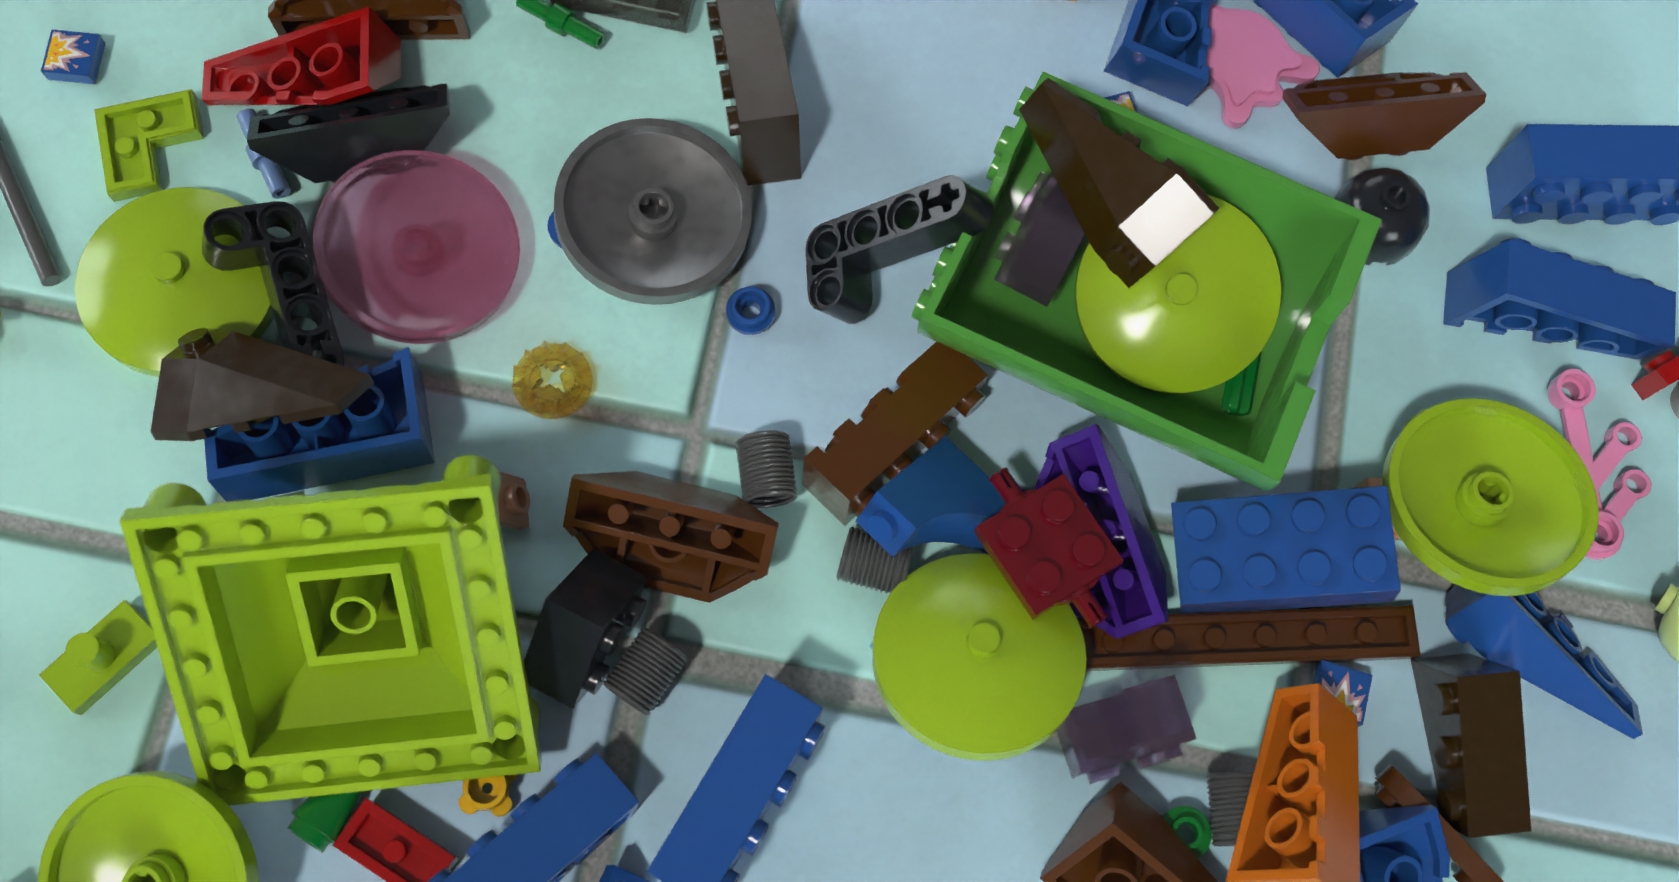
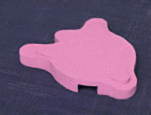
[1206,4,1320,128]

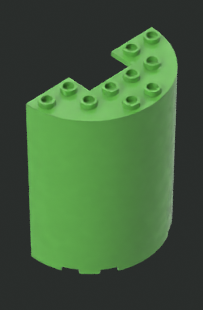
[911,72,1382,491]

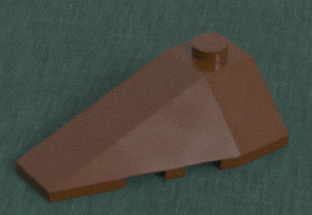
[1040,782,1218,882]

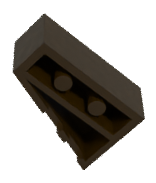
[1410,653,1531,838]

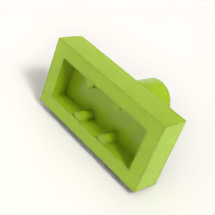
[39,600,157,715]

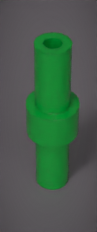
[516,0,605,50]

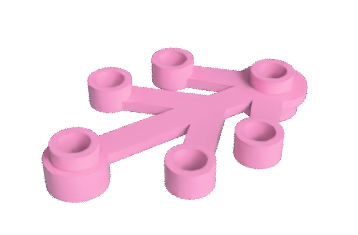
[1548,369,1651,560]

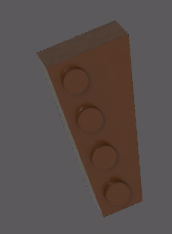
[802,342,988,526]

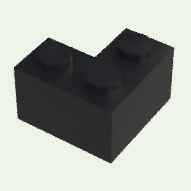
[524,548,648,709]

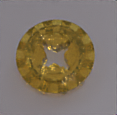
[511,340,593,419]

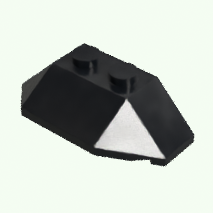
[247,83,450,184]

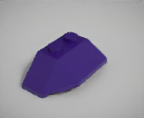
[1035,424,1169,639]

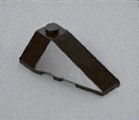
[1019,78,1219,288]
[150,328,374,441]

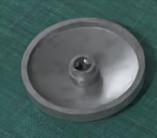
[554,118,752,305]

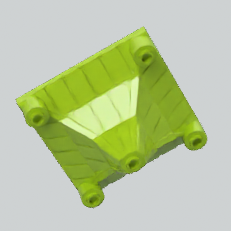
[119,455,542,806]

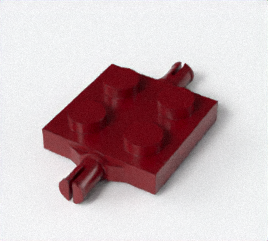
[974,467,1124,629]

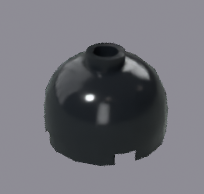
[1334,168,1430,265]

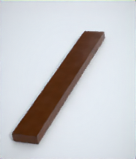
[1076,605,1421,671]

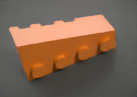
[1226,683,1360,882]

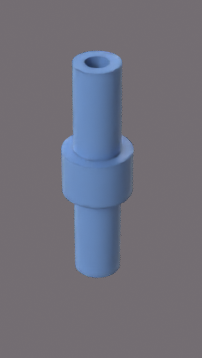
[236,109,291,199]

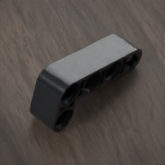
[805,175,994,324]
[202,201,345,366]

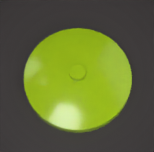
[75,187,284,377]
[1075,195,1281,394]
[1382,398,1599,596]
[872,553,1087,761]
[38,771,259,882]

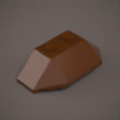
[268,0,470,40]
[1282,72,1487,160]
[563,471,779,603]

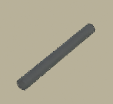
[0,137,62,287]

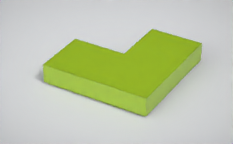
[94,89,204,202]

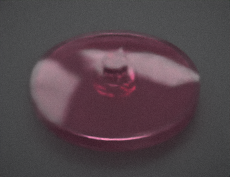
[313,150,520,344]

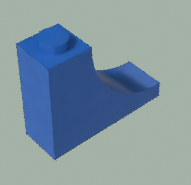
[856,436,1006,557]

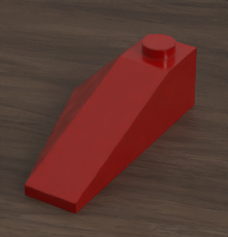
[202,6,401,105]

